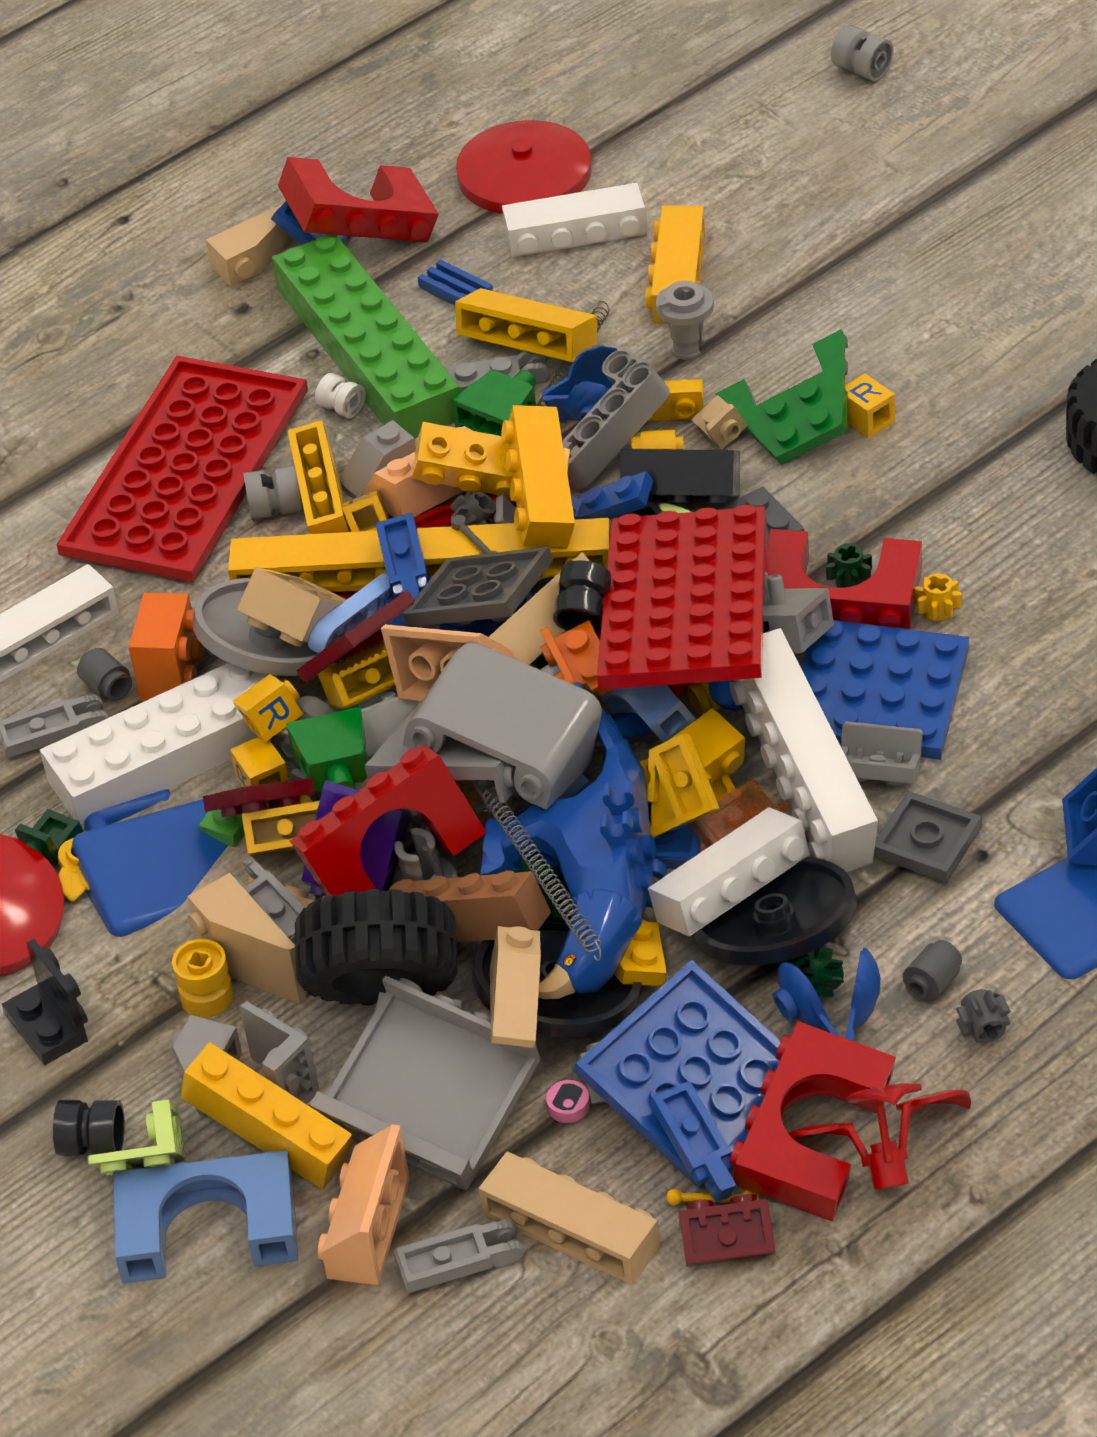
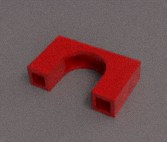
[278,157,439,242]
[765,529,922,629]
[290,744,487,896]
[729,1021,896,1221]

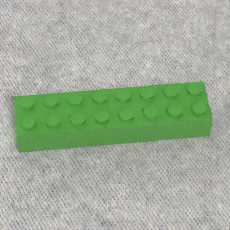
[272,234,460,439]

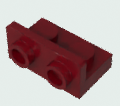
[678,1194,776,1267]

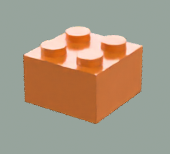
[128,592,204,701]

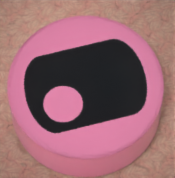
[546,1080,590,1123]

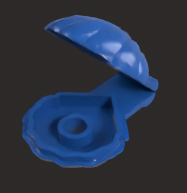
[542,345,617,423]
[772,947,881,1041]

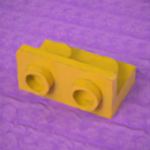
[647,379,703,422]

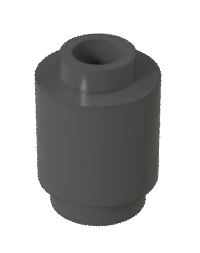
[77,648,132,701]
[903,940,962,1001]

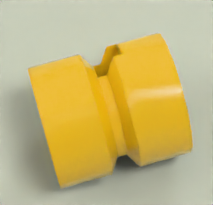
[172,939,234,1018]

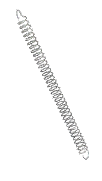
[470,780,602,961]

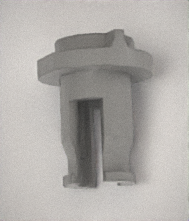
[656,281,714,360]
[394,828,458,883]

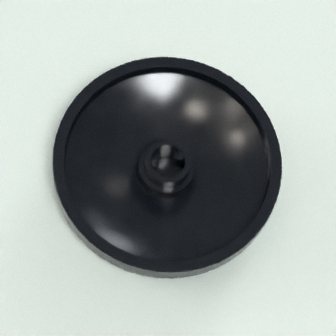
[693,857,857,966]
[472,917,642,1038]

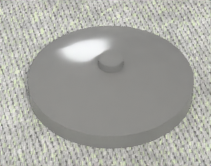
[192,578,338,676]

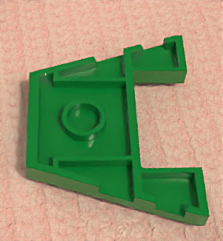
[715,329,848,465]

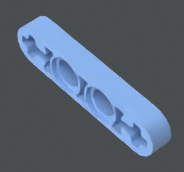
[308,573,394,654]

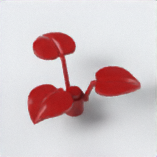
[789,1083,971,1190]

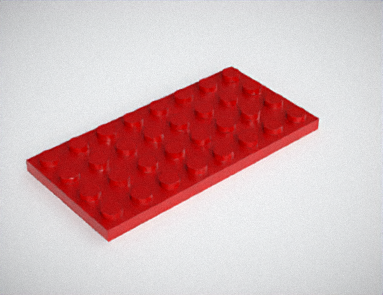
[56,355,308,582]
[597,505,766,690]

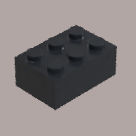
[620,449,740,503]

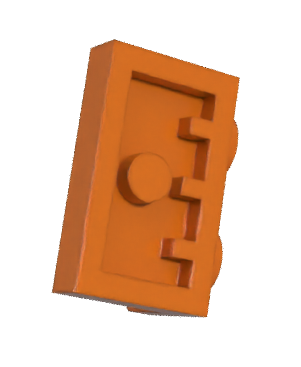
[540,620,614,696]

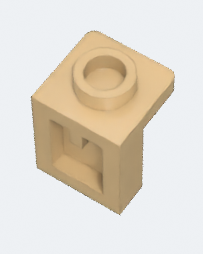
[691,395,748,450]

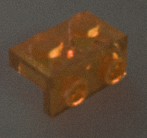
[688,778,789,848]

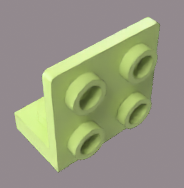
[88,1099,185,1176]

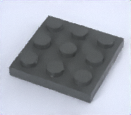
[402,546,553,629]

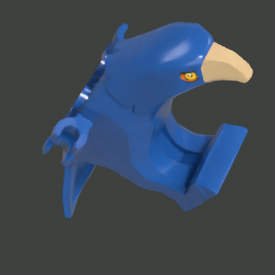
[480,682,667,999]

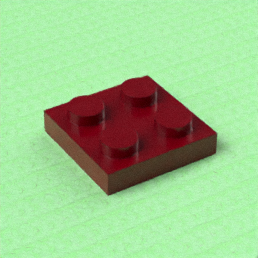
[203,778,315,818]

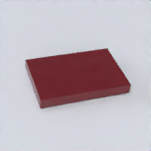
[296,590,415,682]

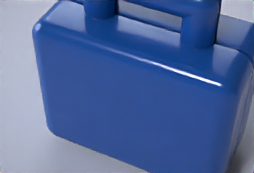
[71,789,228,937]
[994,857,1097,979]

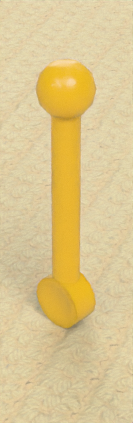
[666,1188,759,1206]

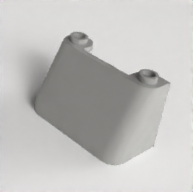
[403,642,602,810]

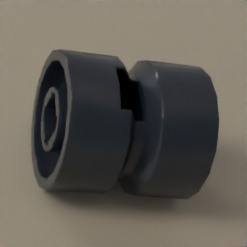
[553,560,612,633]
[53,1100,125,1156]

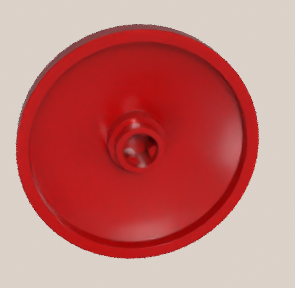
[456,120,592,214]
[0,834,64,976]

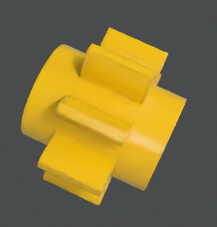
[914,573,962,621]

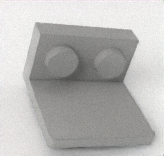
[239,1001,320,1104]

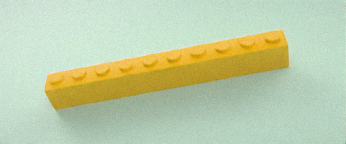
[228,518,611,592]

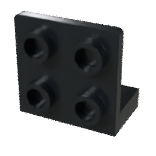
[1,938,88,1066]

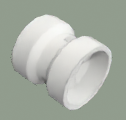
[315,373,366,419]

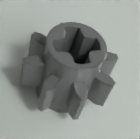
[450,491,496,526]
[956,989,1011,1043]

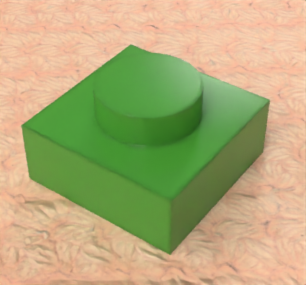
[198,810,249,848]

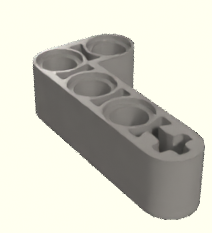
[562,350,670,491]

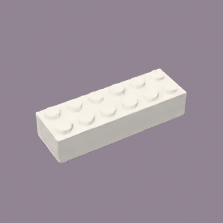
[729,628,878,872]
[40,663,267,829]

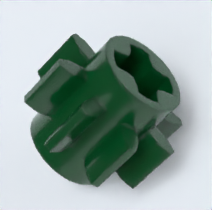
[826,543,872,588]
[793,947,844,998]

